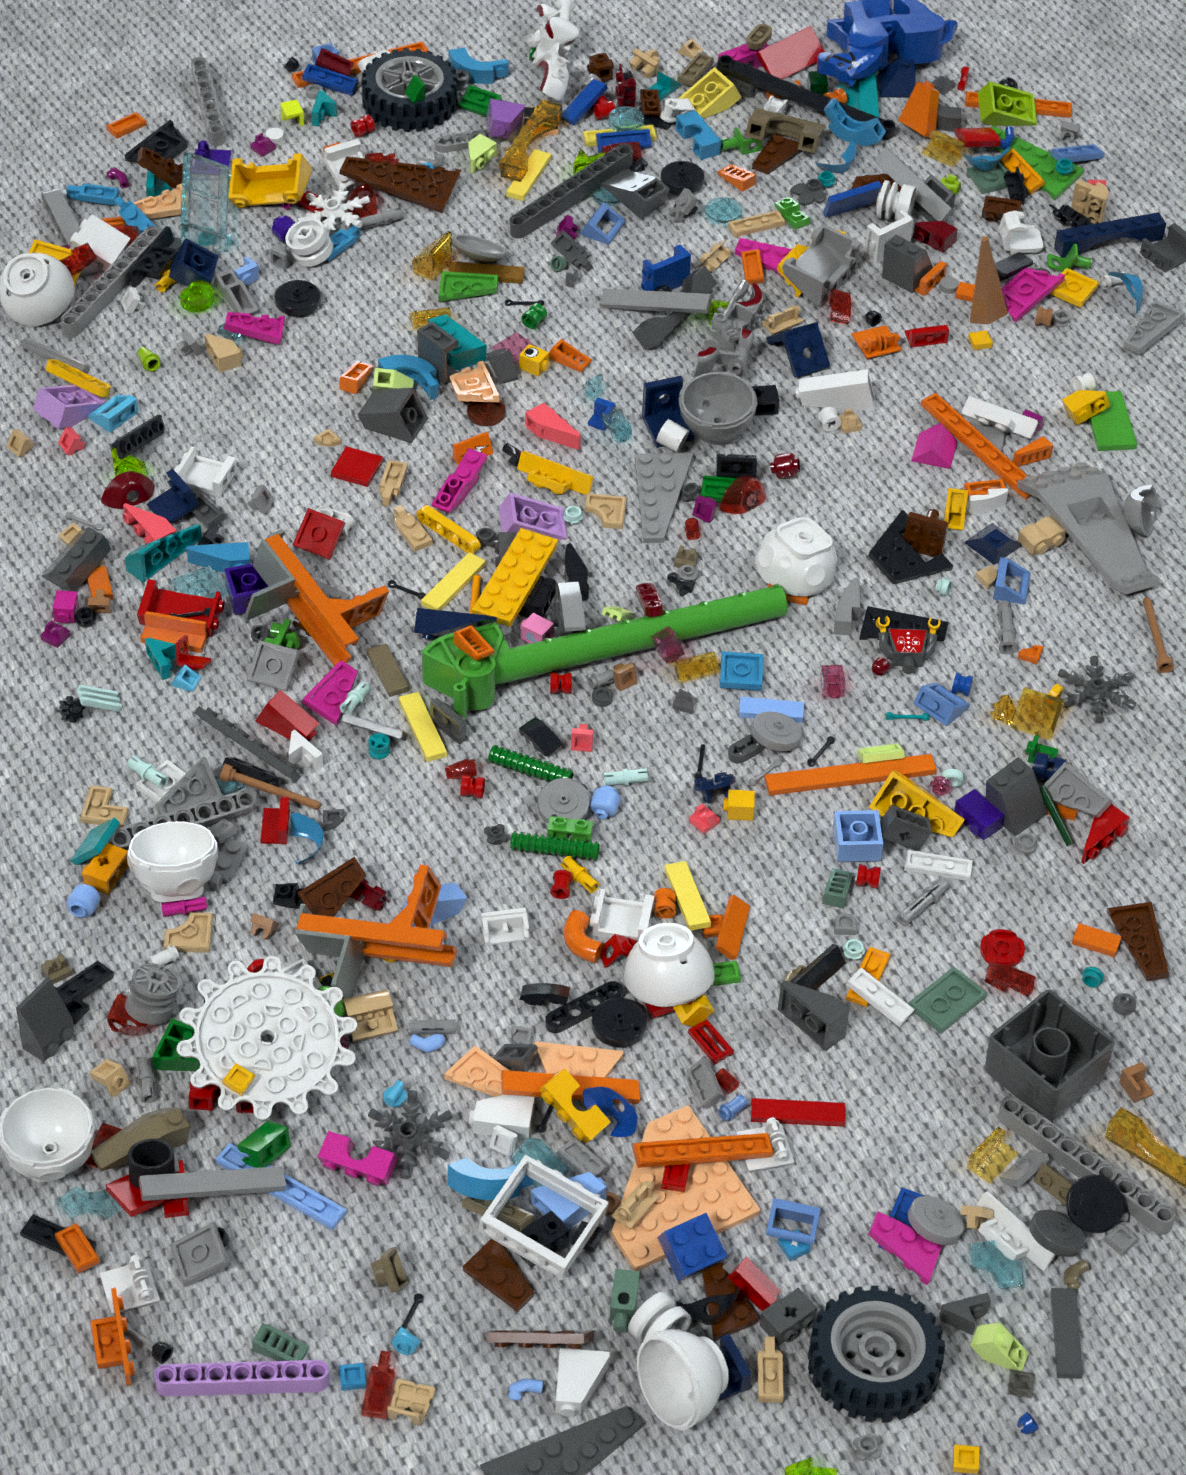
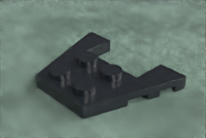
[868,510,953,584]

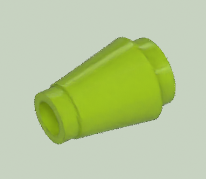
[137,347,160,372]

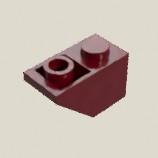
[913,221,958,253]

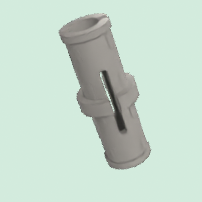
[410,1018,456,1035]
[137,1057,156,1103]

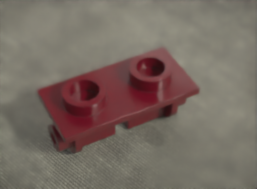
[350,879,390,911]

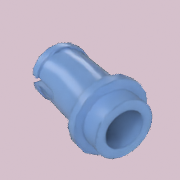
[718,1094,748,1121]

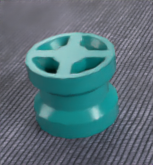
[368,733,390,760]

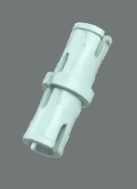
[339,682,370,714]
[127,755,168,789]
[604,768,648,786]

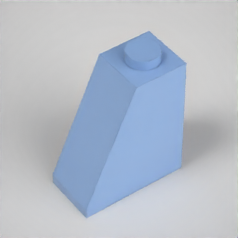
[402,883,467,927]
[531,1172,607,1229]

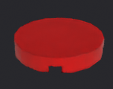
[980,929,1025,968]

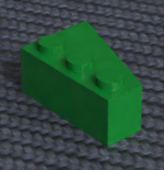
[152,1018,200,1071]

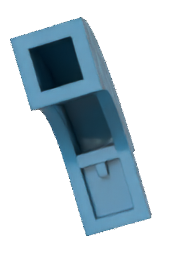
[448,47,509,84]
[824,98,886,146]
[378,355,440,400]
[447,1158,533,1200]

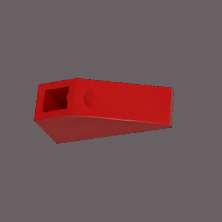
[1081,804,1129,864]

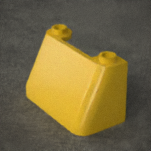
[228,153,312,208]

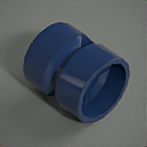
[1032,751,1067,781]

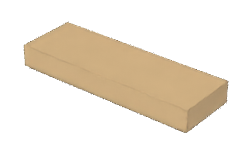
[727,210,786,237]

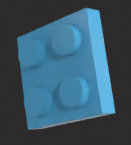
[720,651,764,691]

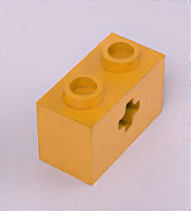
[82,843,129,895]

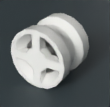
[1072,373,1096,392]
[818,407,841,432]

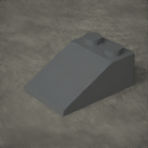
[16,978,74,1062]
[778,980,849,1051]

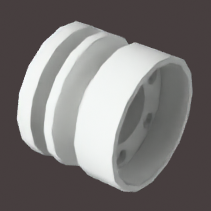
[876,180,916,222]

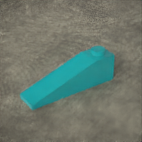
[837,73,879,117]
[125,524,202,583]

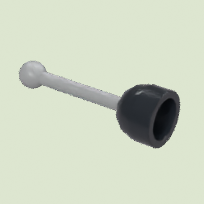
[124,1323,173,1364]

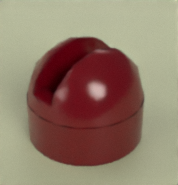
[872,657,890,675]

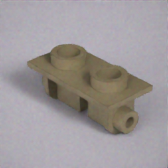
[1033,1163,1073,1205]

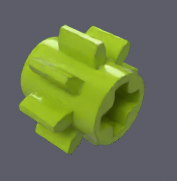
[941,174,961,195]

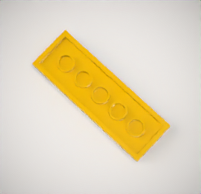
[472,528,558,627]

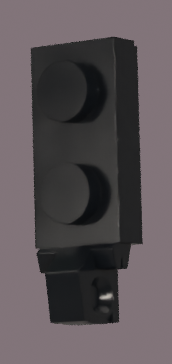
[223,757,283,787]

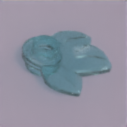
[601,408,632,443]

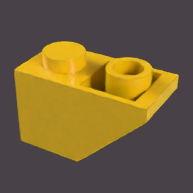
[1062,390,1111,425]

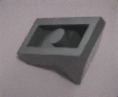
[487,348,518,384]
[493,1044,538,1072]
[939,1293,991,1335]

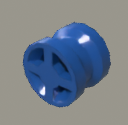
[952,672,973,696]

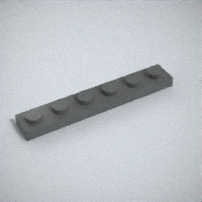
[194,706,301,782]

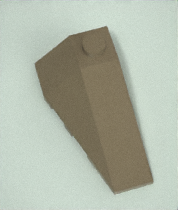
[90,1107,190,1171]

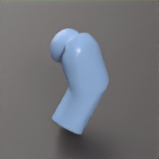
[409,1034,445,1053]
[508,1379,543,1400]

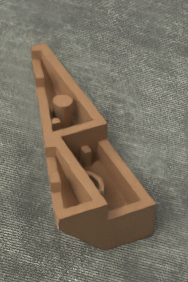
[970,236,1008,325]

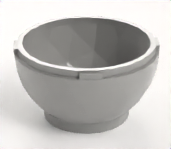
[679,372,757,445]

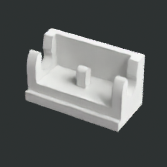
[481,908,529,946]

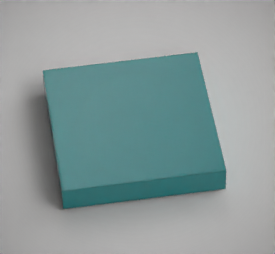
[70,817,120,865]

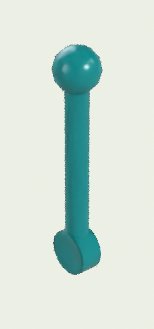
[886,712,930,721]

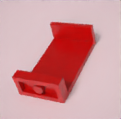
[137,579,225,637]

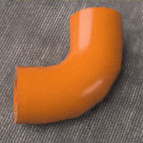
[563,910,603,964]

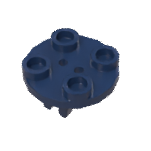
[693,772,736,804]

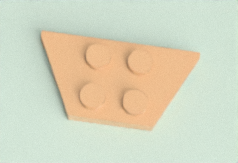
[449,361,500,402]
[535,1041,623,1078]

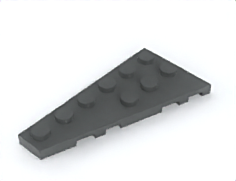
[480,1406,643,1475]

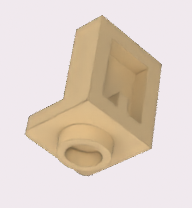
[89,1059,130,1097]

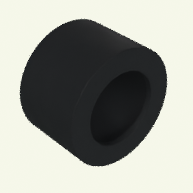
[128,1139,175,1189]

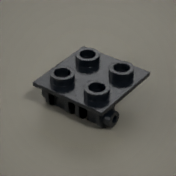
[1049,204,1092,228]

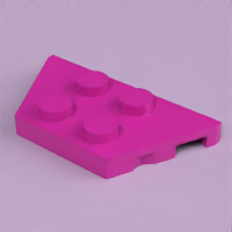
[1001,268,1065,323]

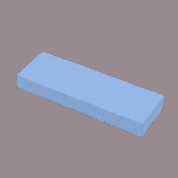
[739,697,804,723]

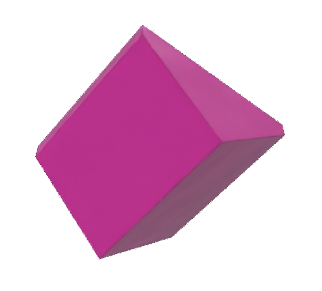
[911,423,957,469]

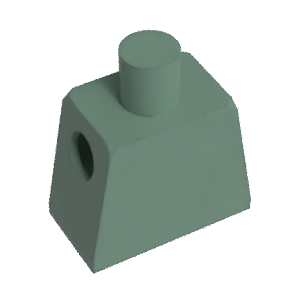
[610,1269,640,1333]

